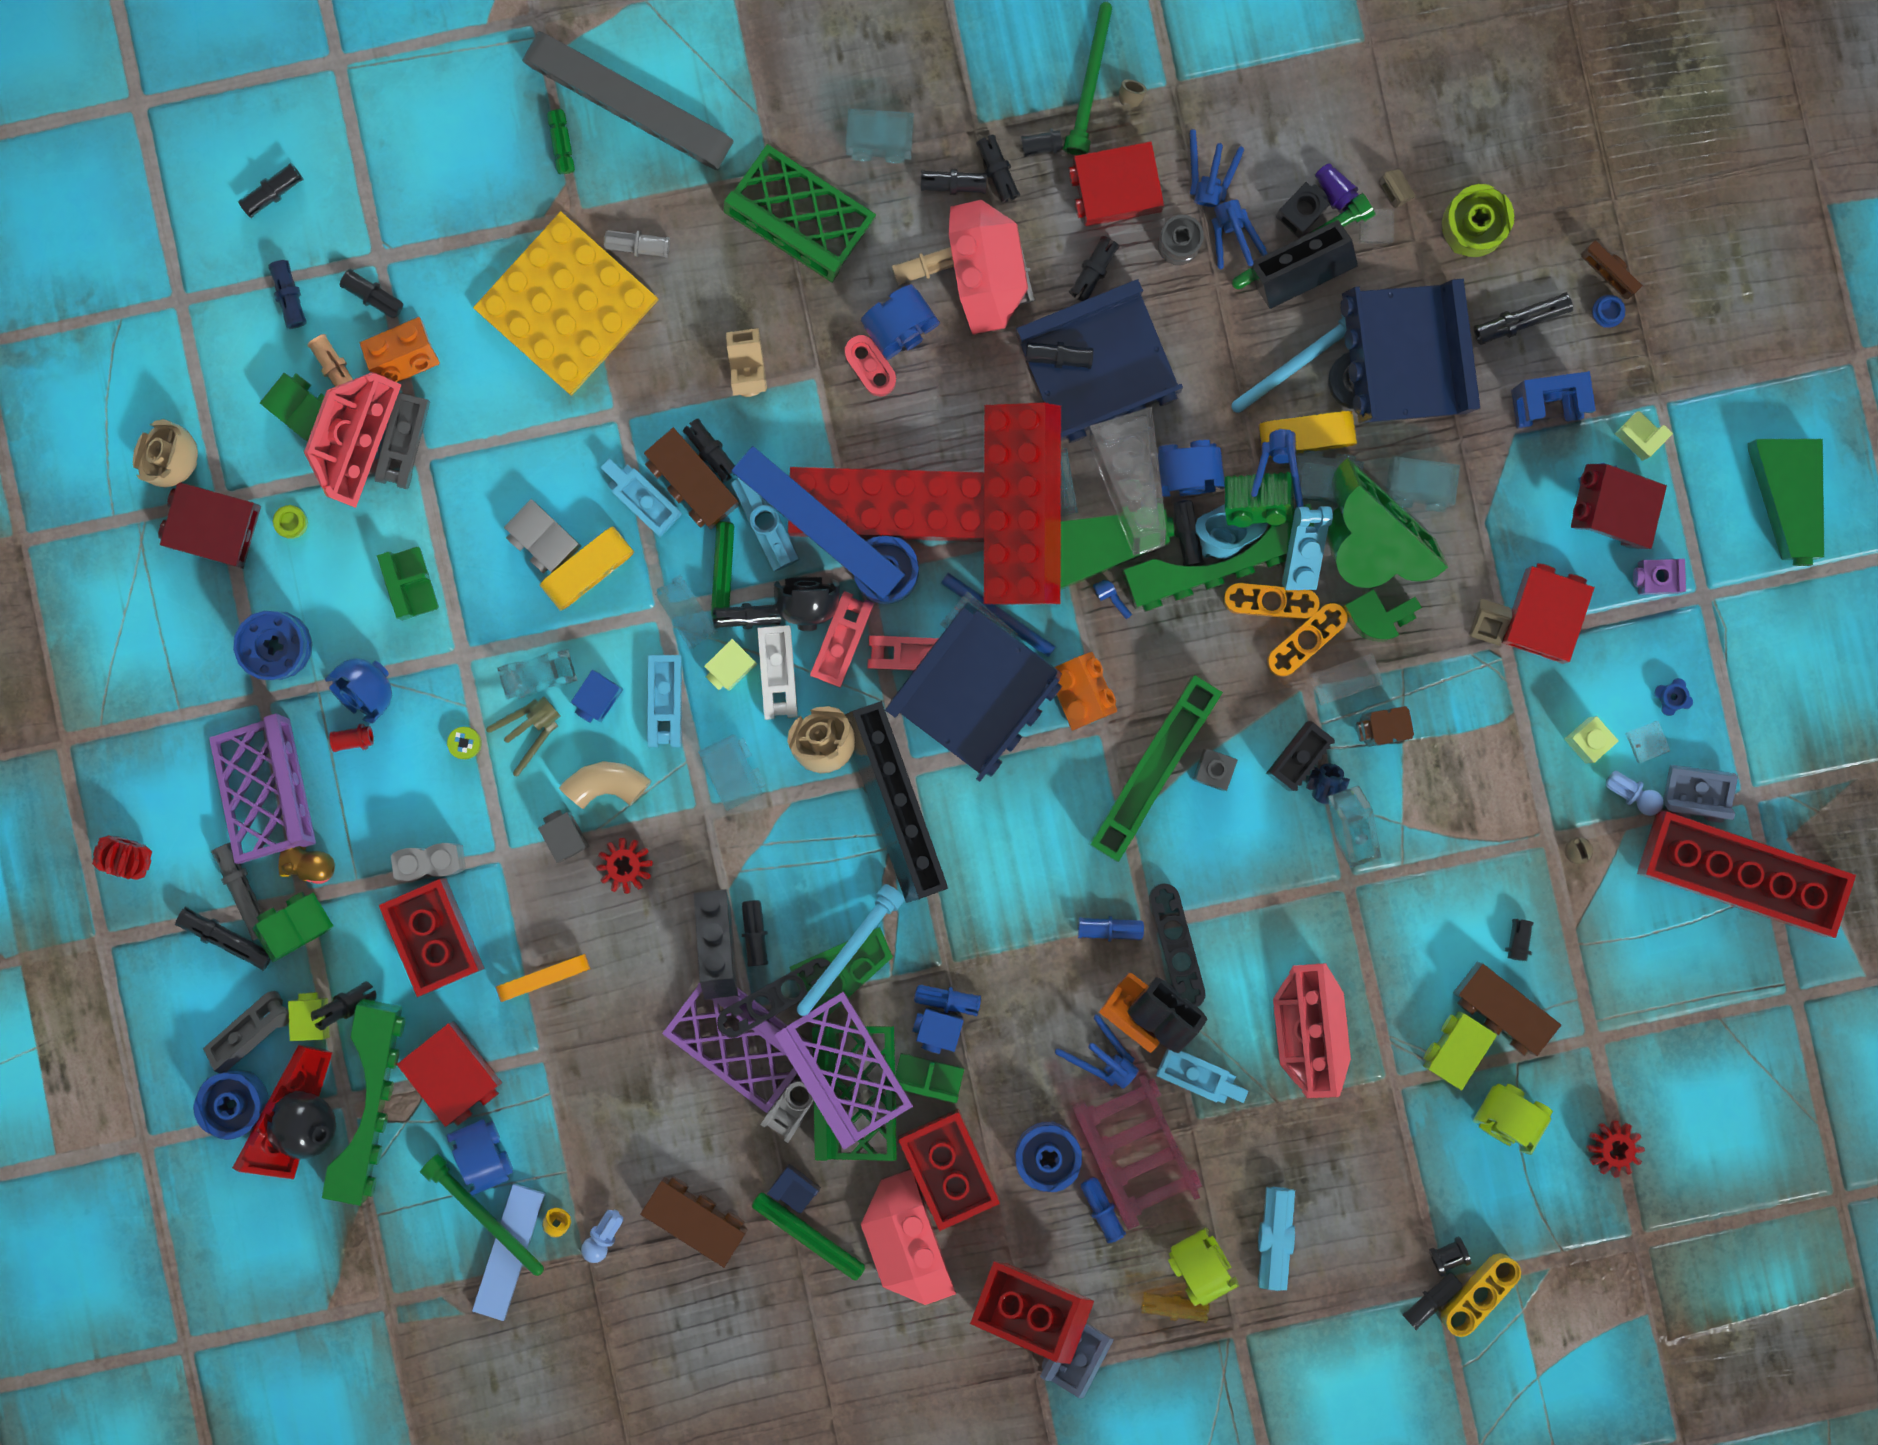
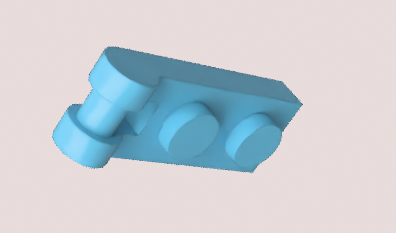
[1282,506,1333,590]
[647,655,682,748]

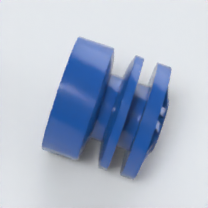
[233,611,312,680]

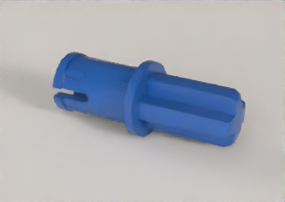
[1078,916,1144,942]
[914,985,981,1016]
[1081,1177,1126,1243]

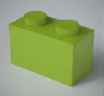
[1423,1011,1497,1091]

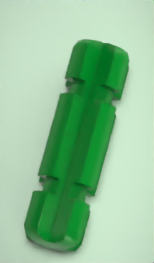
[547,109,575,174]

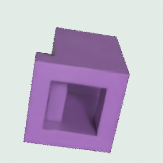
[1633,559,1686,595]

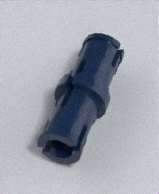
[268,260,307,329]

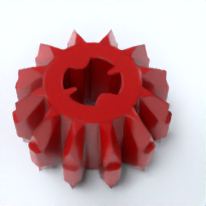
[92,835,152,880]
[596,838,653,894]
[1586,1120,1645,1178]

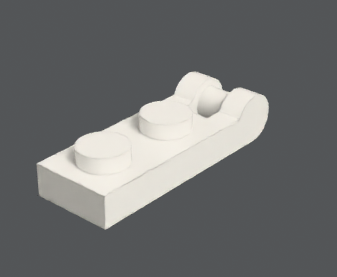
[757,625,798,720]

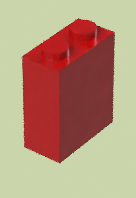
[1068,141,1164,227]
[1502,563,1595,664]
[396,1021,502,1127]

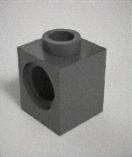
[1193,748,1238,791]
[538,810,590,863]

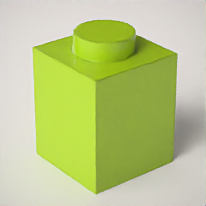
[288,992,330,1041]

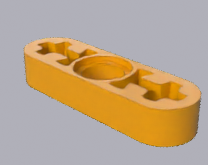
[1223,583,1320,619]
[1267,603,1347,677]
[495,954,591,1002]

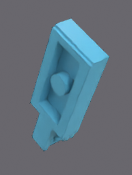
[600,458,682,537]
[1156,1048,1249,1104]

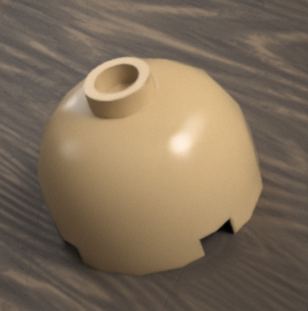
[132,419,198,488]
[787,706,855,774]

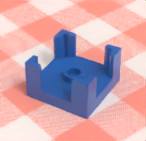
[1511,371,1596,429]

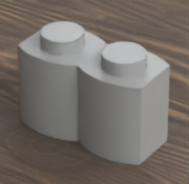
[504,499,581,574]
[391,843,466,881]

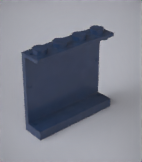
[1016,279,1183,443]
[1340,279,1481,423]
[885,602,1062,782]

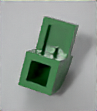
[1342,589,1422,641]

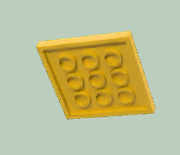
[473,211,658,396]

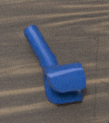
[1093,580,1132,619]

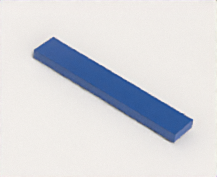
[731,446,905,600]

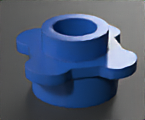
[1655,678,1693,716]

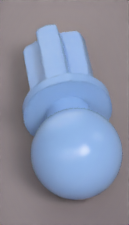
[1606,771,1663,816]
[581,1209,623,1263]

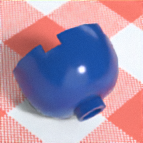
[325,658,392,724]

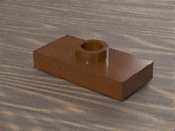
[1580,240,1643,299]

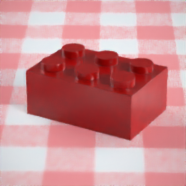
[379,878,485,997]
[898,1108,1000,1231]
[970,1261,1094,1364]

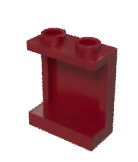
[1571,464,1667,549]
[158,482,261,569]

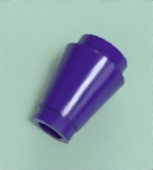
[1315,163,1359,213]

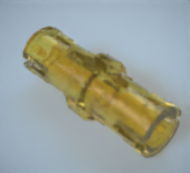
[1141,1292,1210,1323]

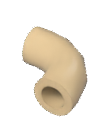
[559,761,652,809]

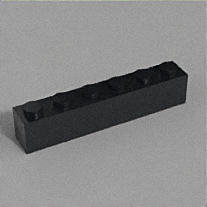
[845,701,949,903]

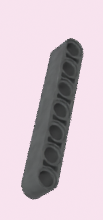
[522,31,734,170]

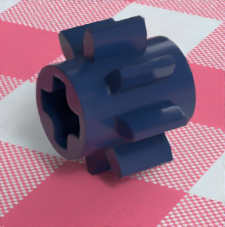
[1306,763,1350,804]

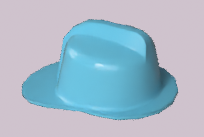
[1195,504,1268,559]

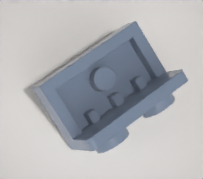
[1663,765,1738,823]
[1040,1323,1114,1398]

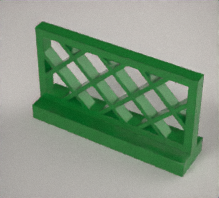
[723,144,876,283]
[812,1026,897,1161]

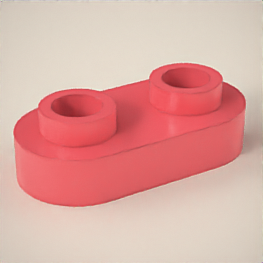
[845,335,896,397]

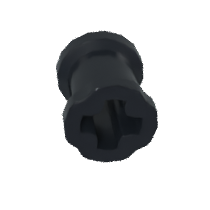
[1429,1236,1472,1277]

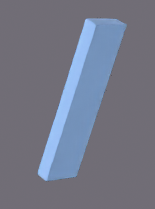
[472,1183,546,1321]

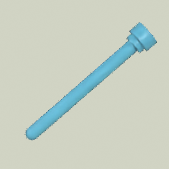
[1231,314,1347,413]
[797,884,905,1016]

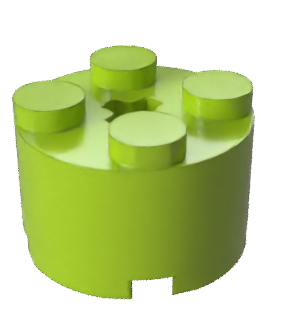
[1442,184,1514,257]
[1473,1083,1553,1155]
[1168,1227,1239,1306]

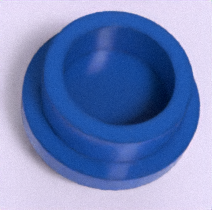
[1592,295,1626,328]

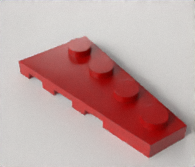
[232,1045,332,1179]

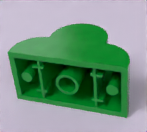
[1326,458,1448,588]

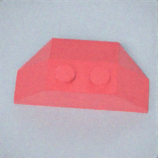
[949,200,1028,335]
[304,372,401,508]
[1273,963,1351,1098]
[861,1169,956,1305]

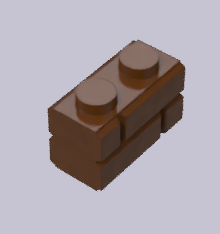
[1356,706,1414,747]

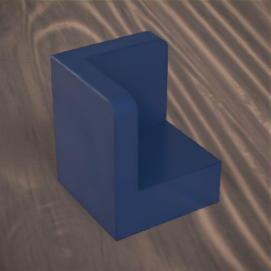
[767,1164,821,1213]

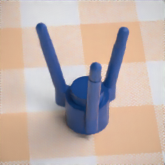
[1190,129,1244,207]
[1211,200,1268,269]
[1251,429,1304,507]
[1055,1015,1139,1089]

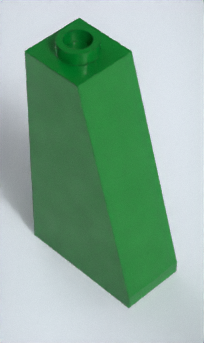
[1748,439,1824,566]
[1060,509,1175,590]

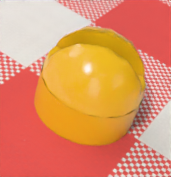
[542,1208,571,1237]

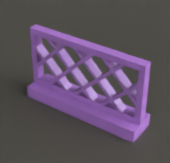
[209,713,316,864]
[662,983,813,1113]
[774,991,913,1149]

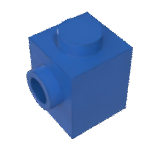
[912,1007,964,1054]

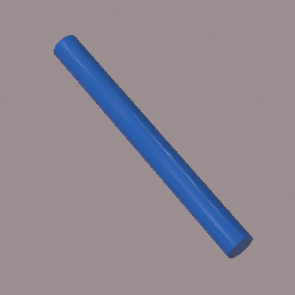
[941,573,1056,657]

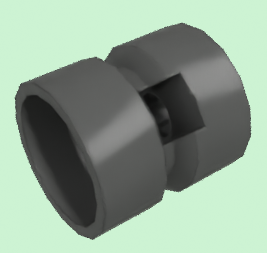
[1158,215,1204,265]

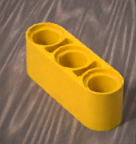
[1259,411,1357,457]
[539,526,634,611]
[1441,1253,1521,1337]

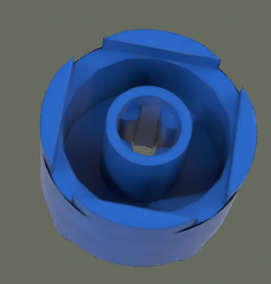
[861,284,940,360]
[1155,440,1225,497]
[853,536,919,605]
[193,1070,269,1140]
[447,1119,513,1196]
[1015,1122,1082,1192]

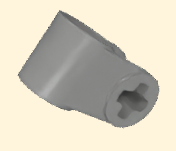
[760,1078,814,1143]

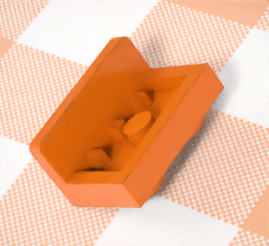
[359,317,440,382]
[1054,652,1117,731]
[1099,973,1160,1053]

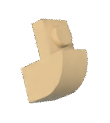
[726,328,767,397]

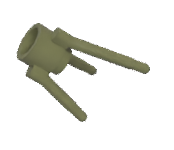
[486,696,561,777]

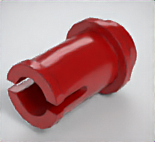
[329,724,374,752]

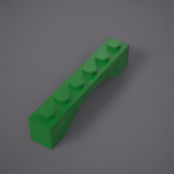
[1122,503,1314,612]
[1088,675,1223,862]
[322,999,405,1206]

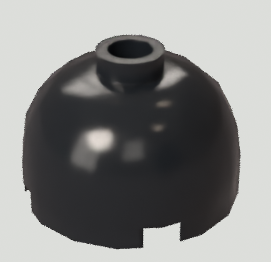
[774,576,840,631]
[266,1091,336,1159]

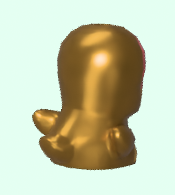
[278,846,335,884]

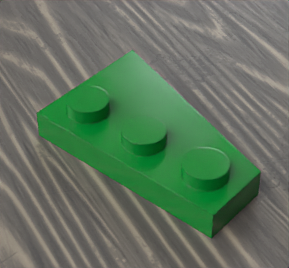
[789,927,893,1027]

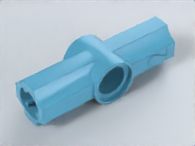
[731,478,800,572]
[1258,1186,1295,1291]

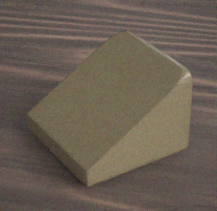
[1379,169,1415,208]
[1469,599,1512,646]

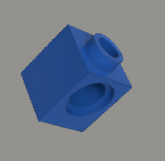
[570,670,623,723]

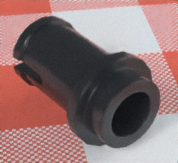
[1021,128,1063,157]
[1505,919,1534,961]

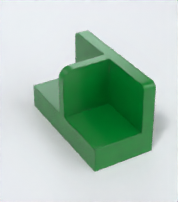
[377,547,439,621]
[895,1053,965,1103]

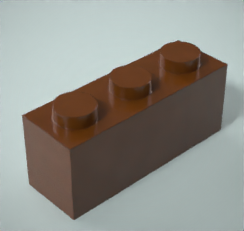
[644,427,740,530]
[1453,962,1561,1056]
[640,1176,748,1268]

